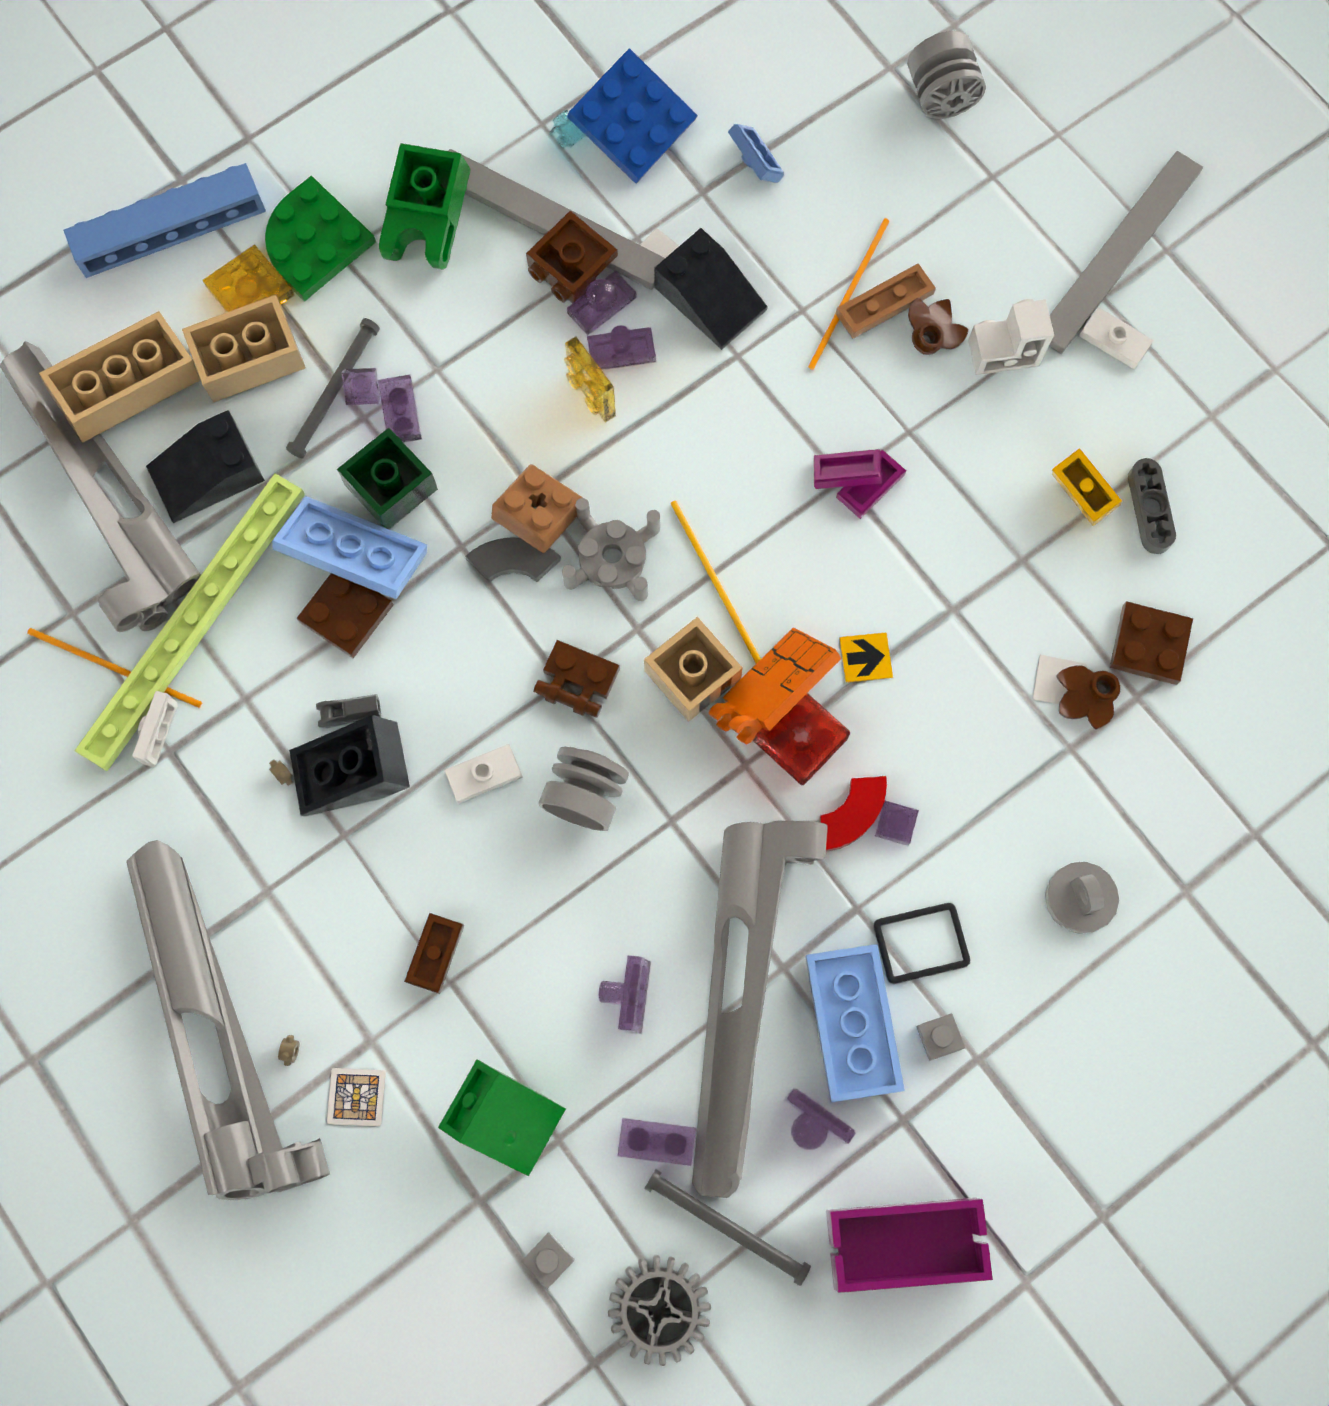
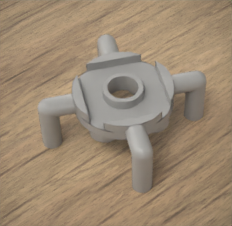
[562,498,660,601]

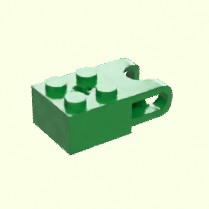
[379,143,471,270]

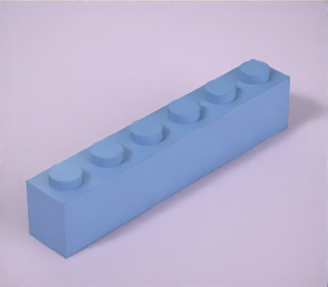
[63,163,266,278]

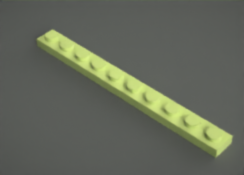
[74,473,305,771]

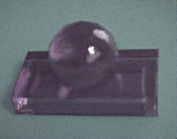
[567,270,637,335]
[784,1088,856,1150]

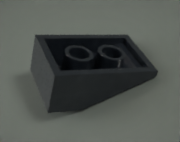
[654,228,768,350]
[146,410,265,523]
[289,715,410,816]

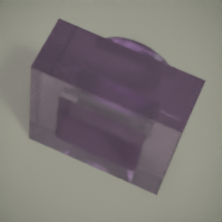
[342,368,380,405]
[874,800,919,846]

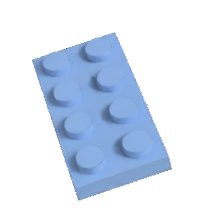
[272,496,427,599]
[805,944,905,1103]

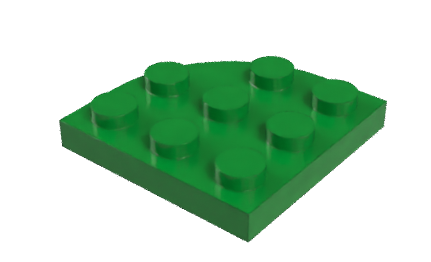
[265,175,376,302]

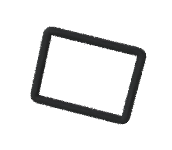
[873,903,970,984]

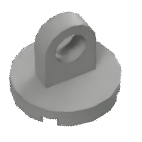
[1045,862,1119,934]

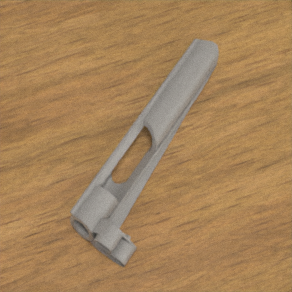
[0,341,201,632]
[692,821,828,1198]
[126,840,330,1200]

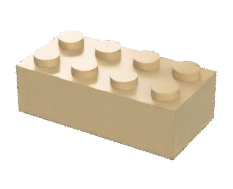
[39,311,200,443]

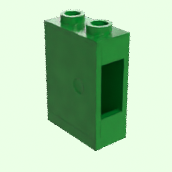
[438,1059,566,1176]

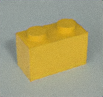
[1052,448,1122,526]

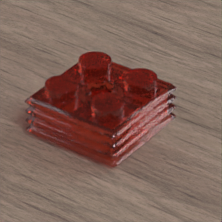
[753,693,850,785]

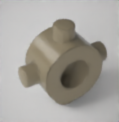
[269,759,293,786]
[278,1035,300,1066]

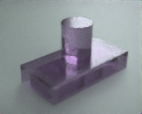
[587,325,656,371]
[598,955,651,1034]

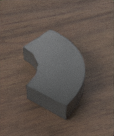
[465,537,561,582]

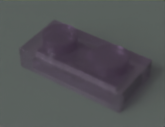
[378,374,422,443]
[617,1118,696,1166]

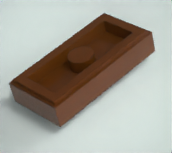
[404,913,465,994]

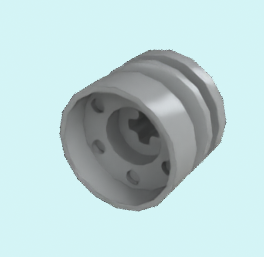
[907,31,986,119]
[538,746,629,831]

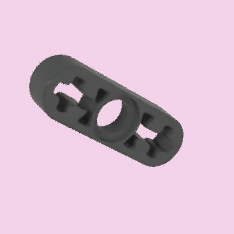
[1128,458,1176,554]

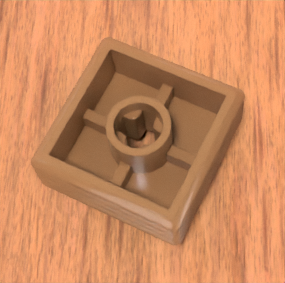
[491,464,583,553]

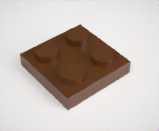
[296,573,394,658]
[1109,601,1193,685]

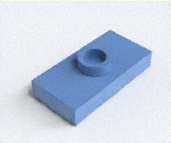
[728,124,784,183]

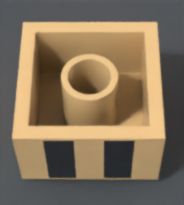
[644,616,743,722]

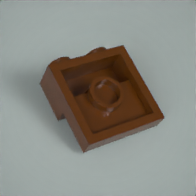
[526,211,618,305]

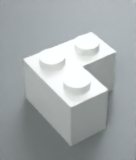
[968,299,1054,375]

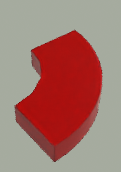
[819,776,887,852]

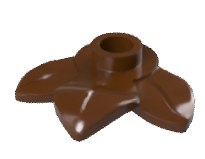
[908,298,969,355]
[1056,665,1120,729]

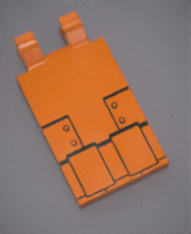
[708,627,842,745]

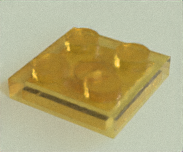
[202,244,294,312]
[564,336,616,423]

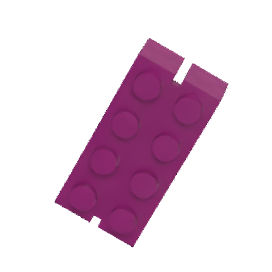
[826,1198,993,1293]

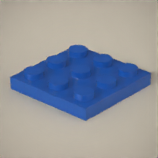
[566,48,698,184]

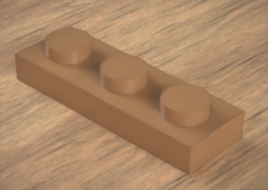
[836,263,936,339]

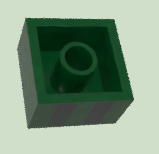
[337,427,438,529]

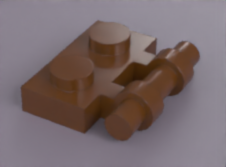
[533,640,620,718]

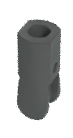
[316,694,381,728]

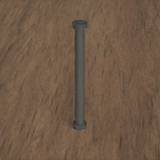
[286,318,380,459]
[644,1169,811,1286]

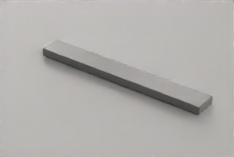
[449,149,665,290]
[1049,151,1203,354]

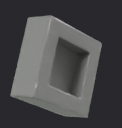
[916,1013,965,1061]
[521,1232,575,1289]

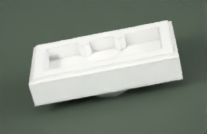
[1079,307,1154,370]
[132,691,178,767]
[444,744,523,804]

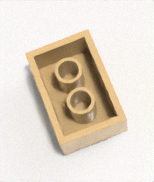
[182,295,306,403]

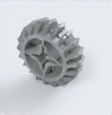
[608,1255,711,1366]

